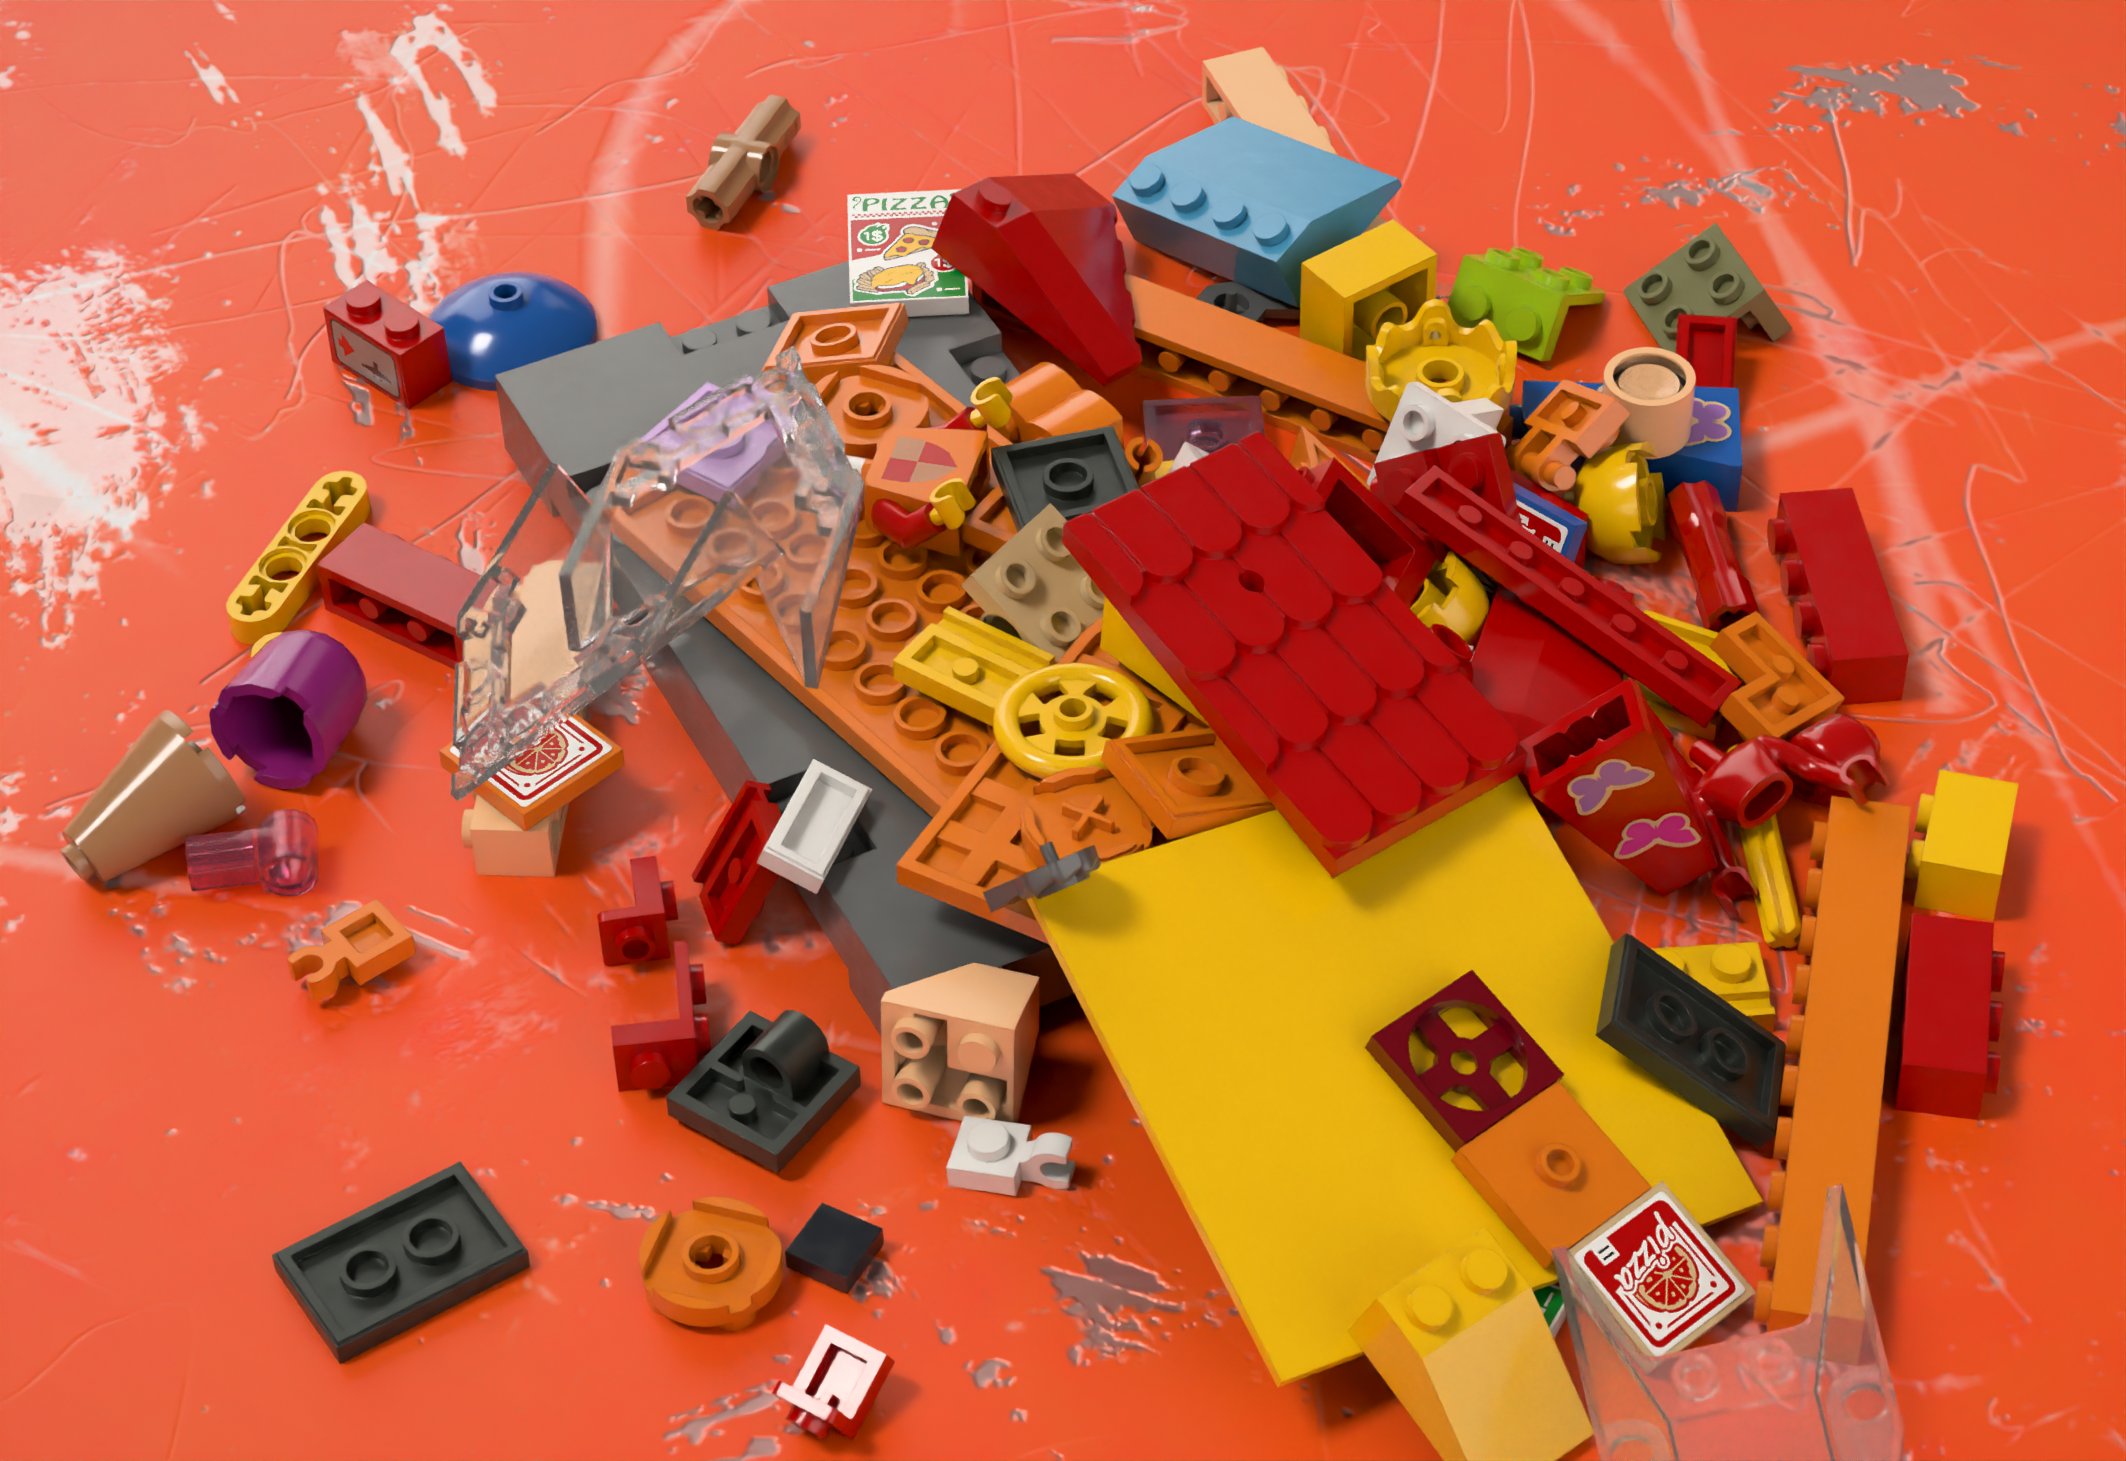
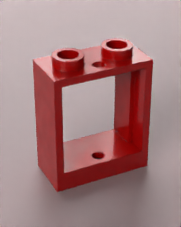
[1297,457,1438,608]

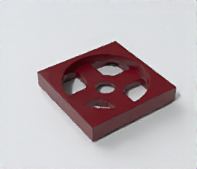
[1365,970,1564,1153]

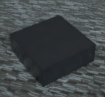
[785,1203,884,1294]

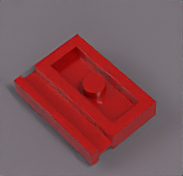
[691,780,782,945]

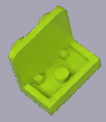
[1447,247,1606,361]

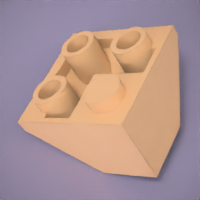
[881,962,1040,1123]

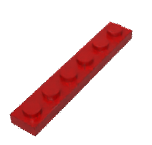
[1396,465,1742,728]

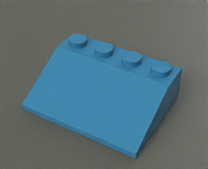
[1112,116,1402,308]

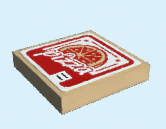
[1554,1181,1756,1378]

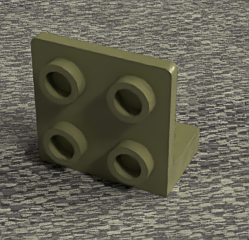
[1624,222,1792,353]

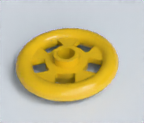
[993,663,1154,779]

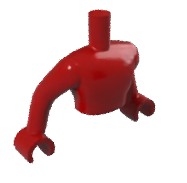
[1689,734,1889,918]

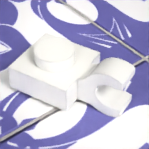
[946,1116,1076,1196]

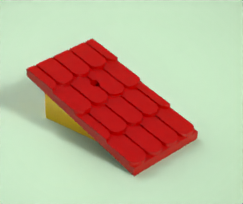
[1062,430,1527,878]

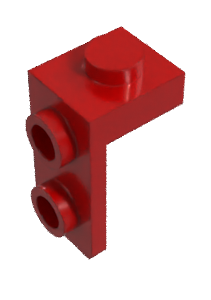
[611,940,711,1092]

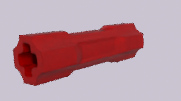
[1666,480,1760,633]

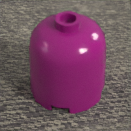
[209,630,368,789]

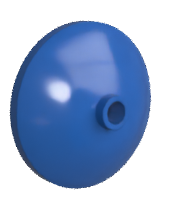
[428,271,597,391]

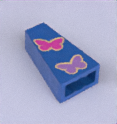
[1509,381,1742,512]

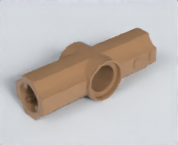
[686,95,801,231]

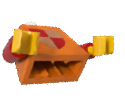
[835,377,1013,556]

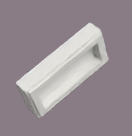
[757,759,873,894]

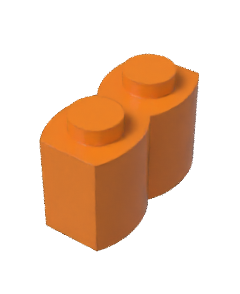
[987,362,1124,451]

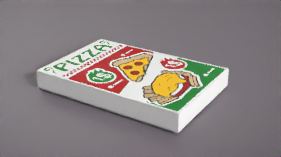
[847,189,969,317]

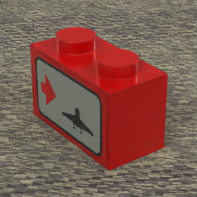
[323,280,452,409]

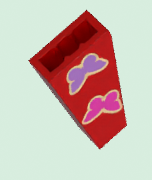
[1519,677,1718,897]

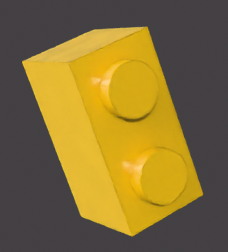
[1905,769,2019,921]

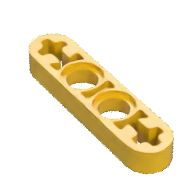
[226,471,371,644]

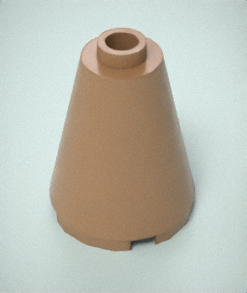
[60,709,247,883]

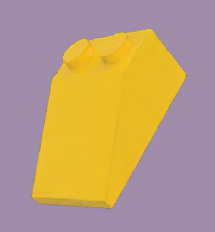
[1348,1227,1595,1461]

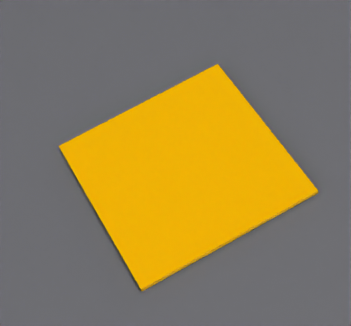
[1026,775,1763,1387]

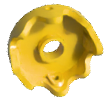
[1365,299,1517,422]

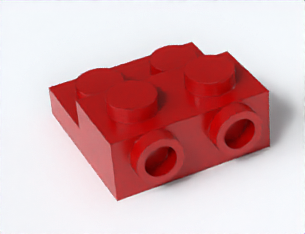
[1370,432,1522,568]

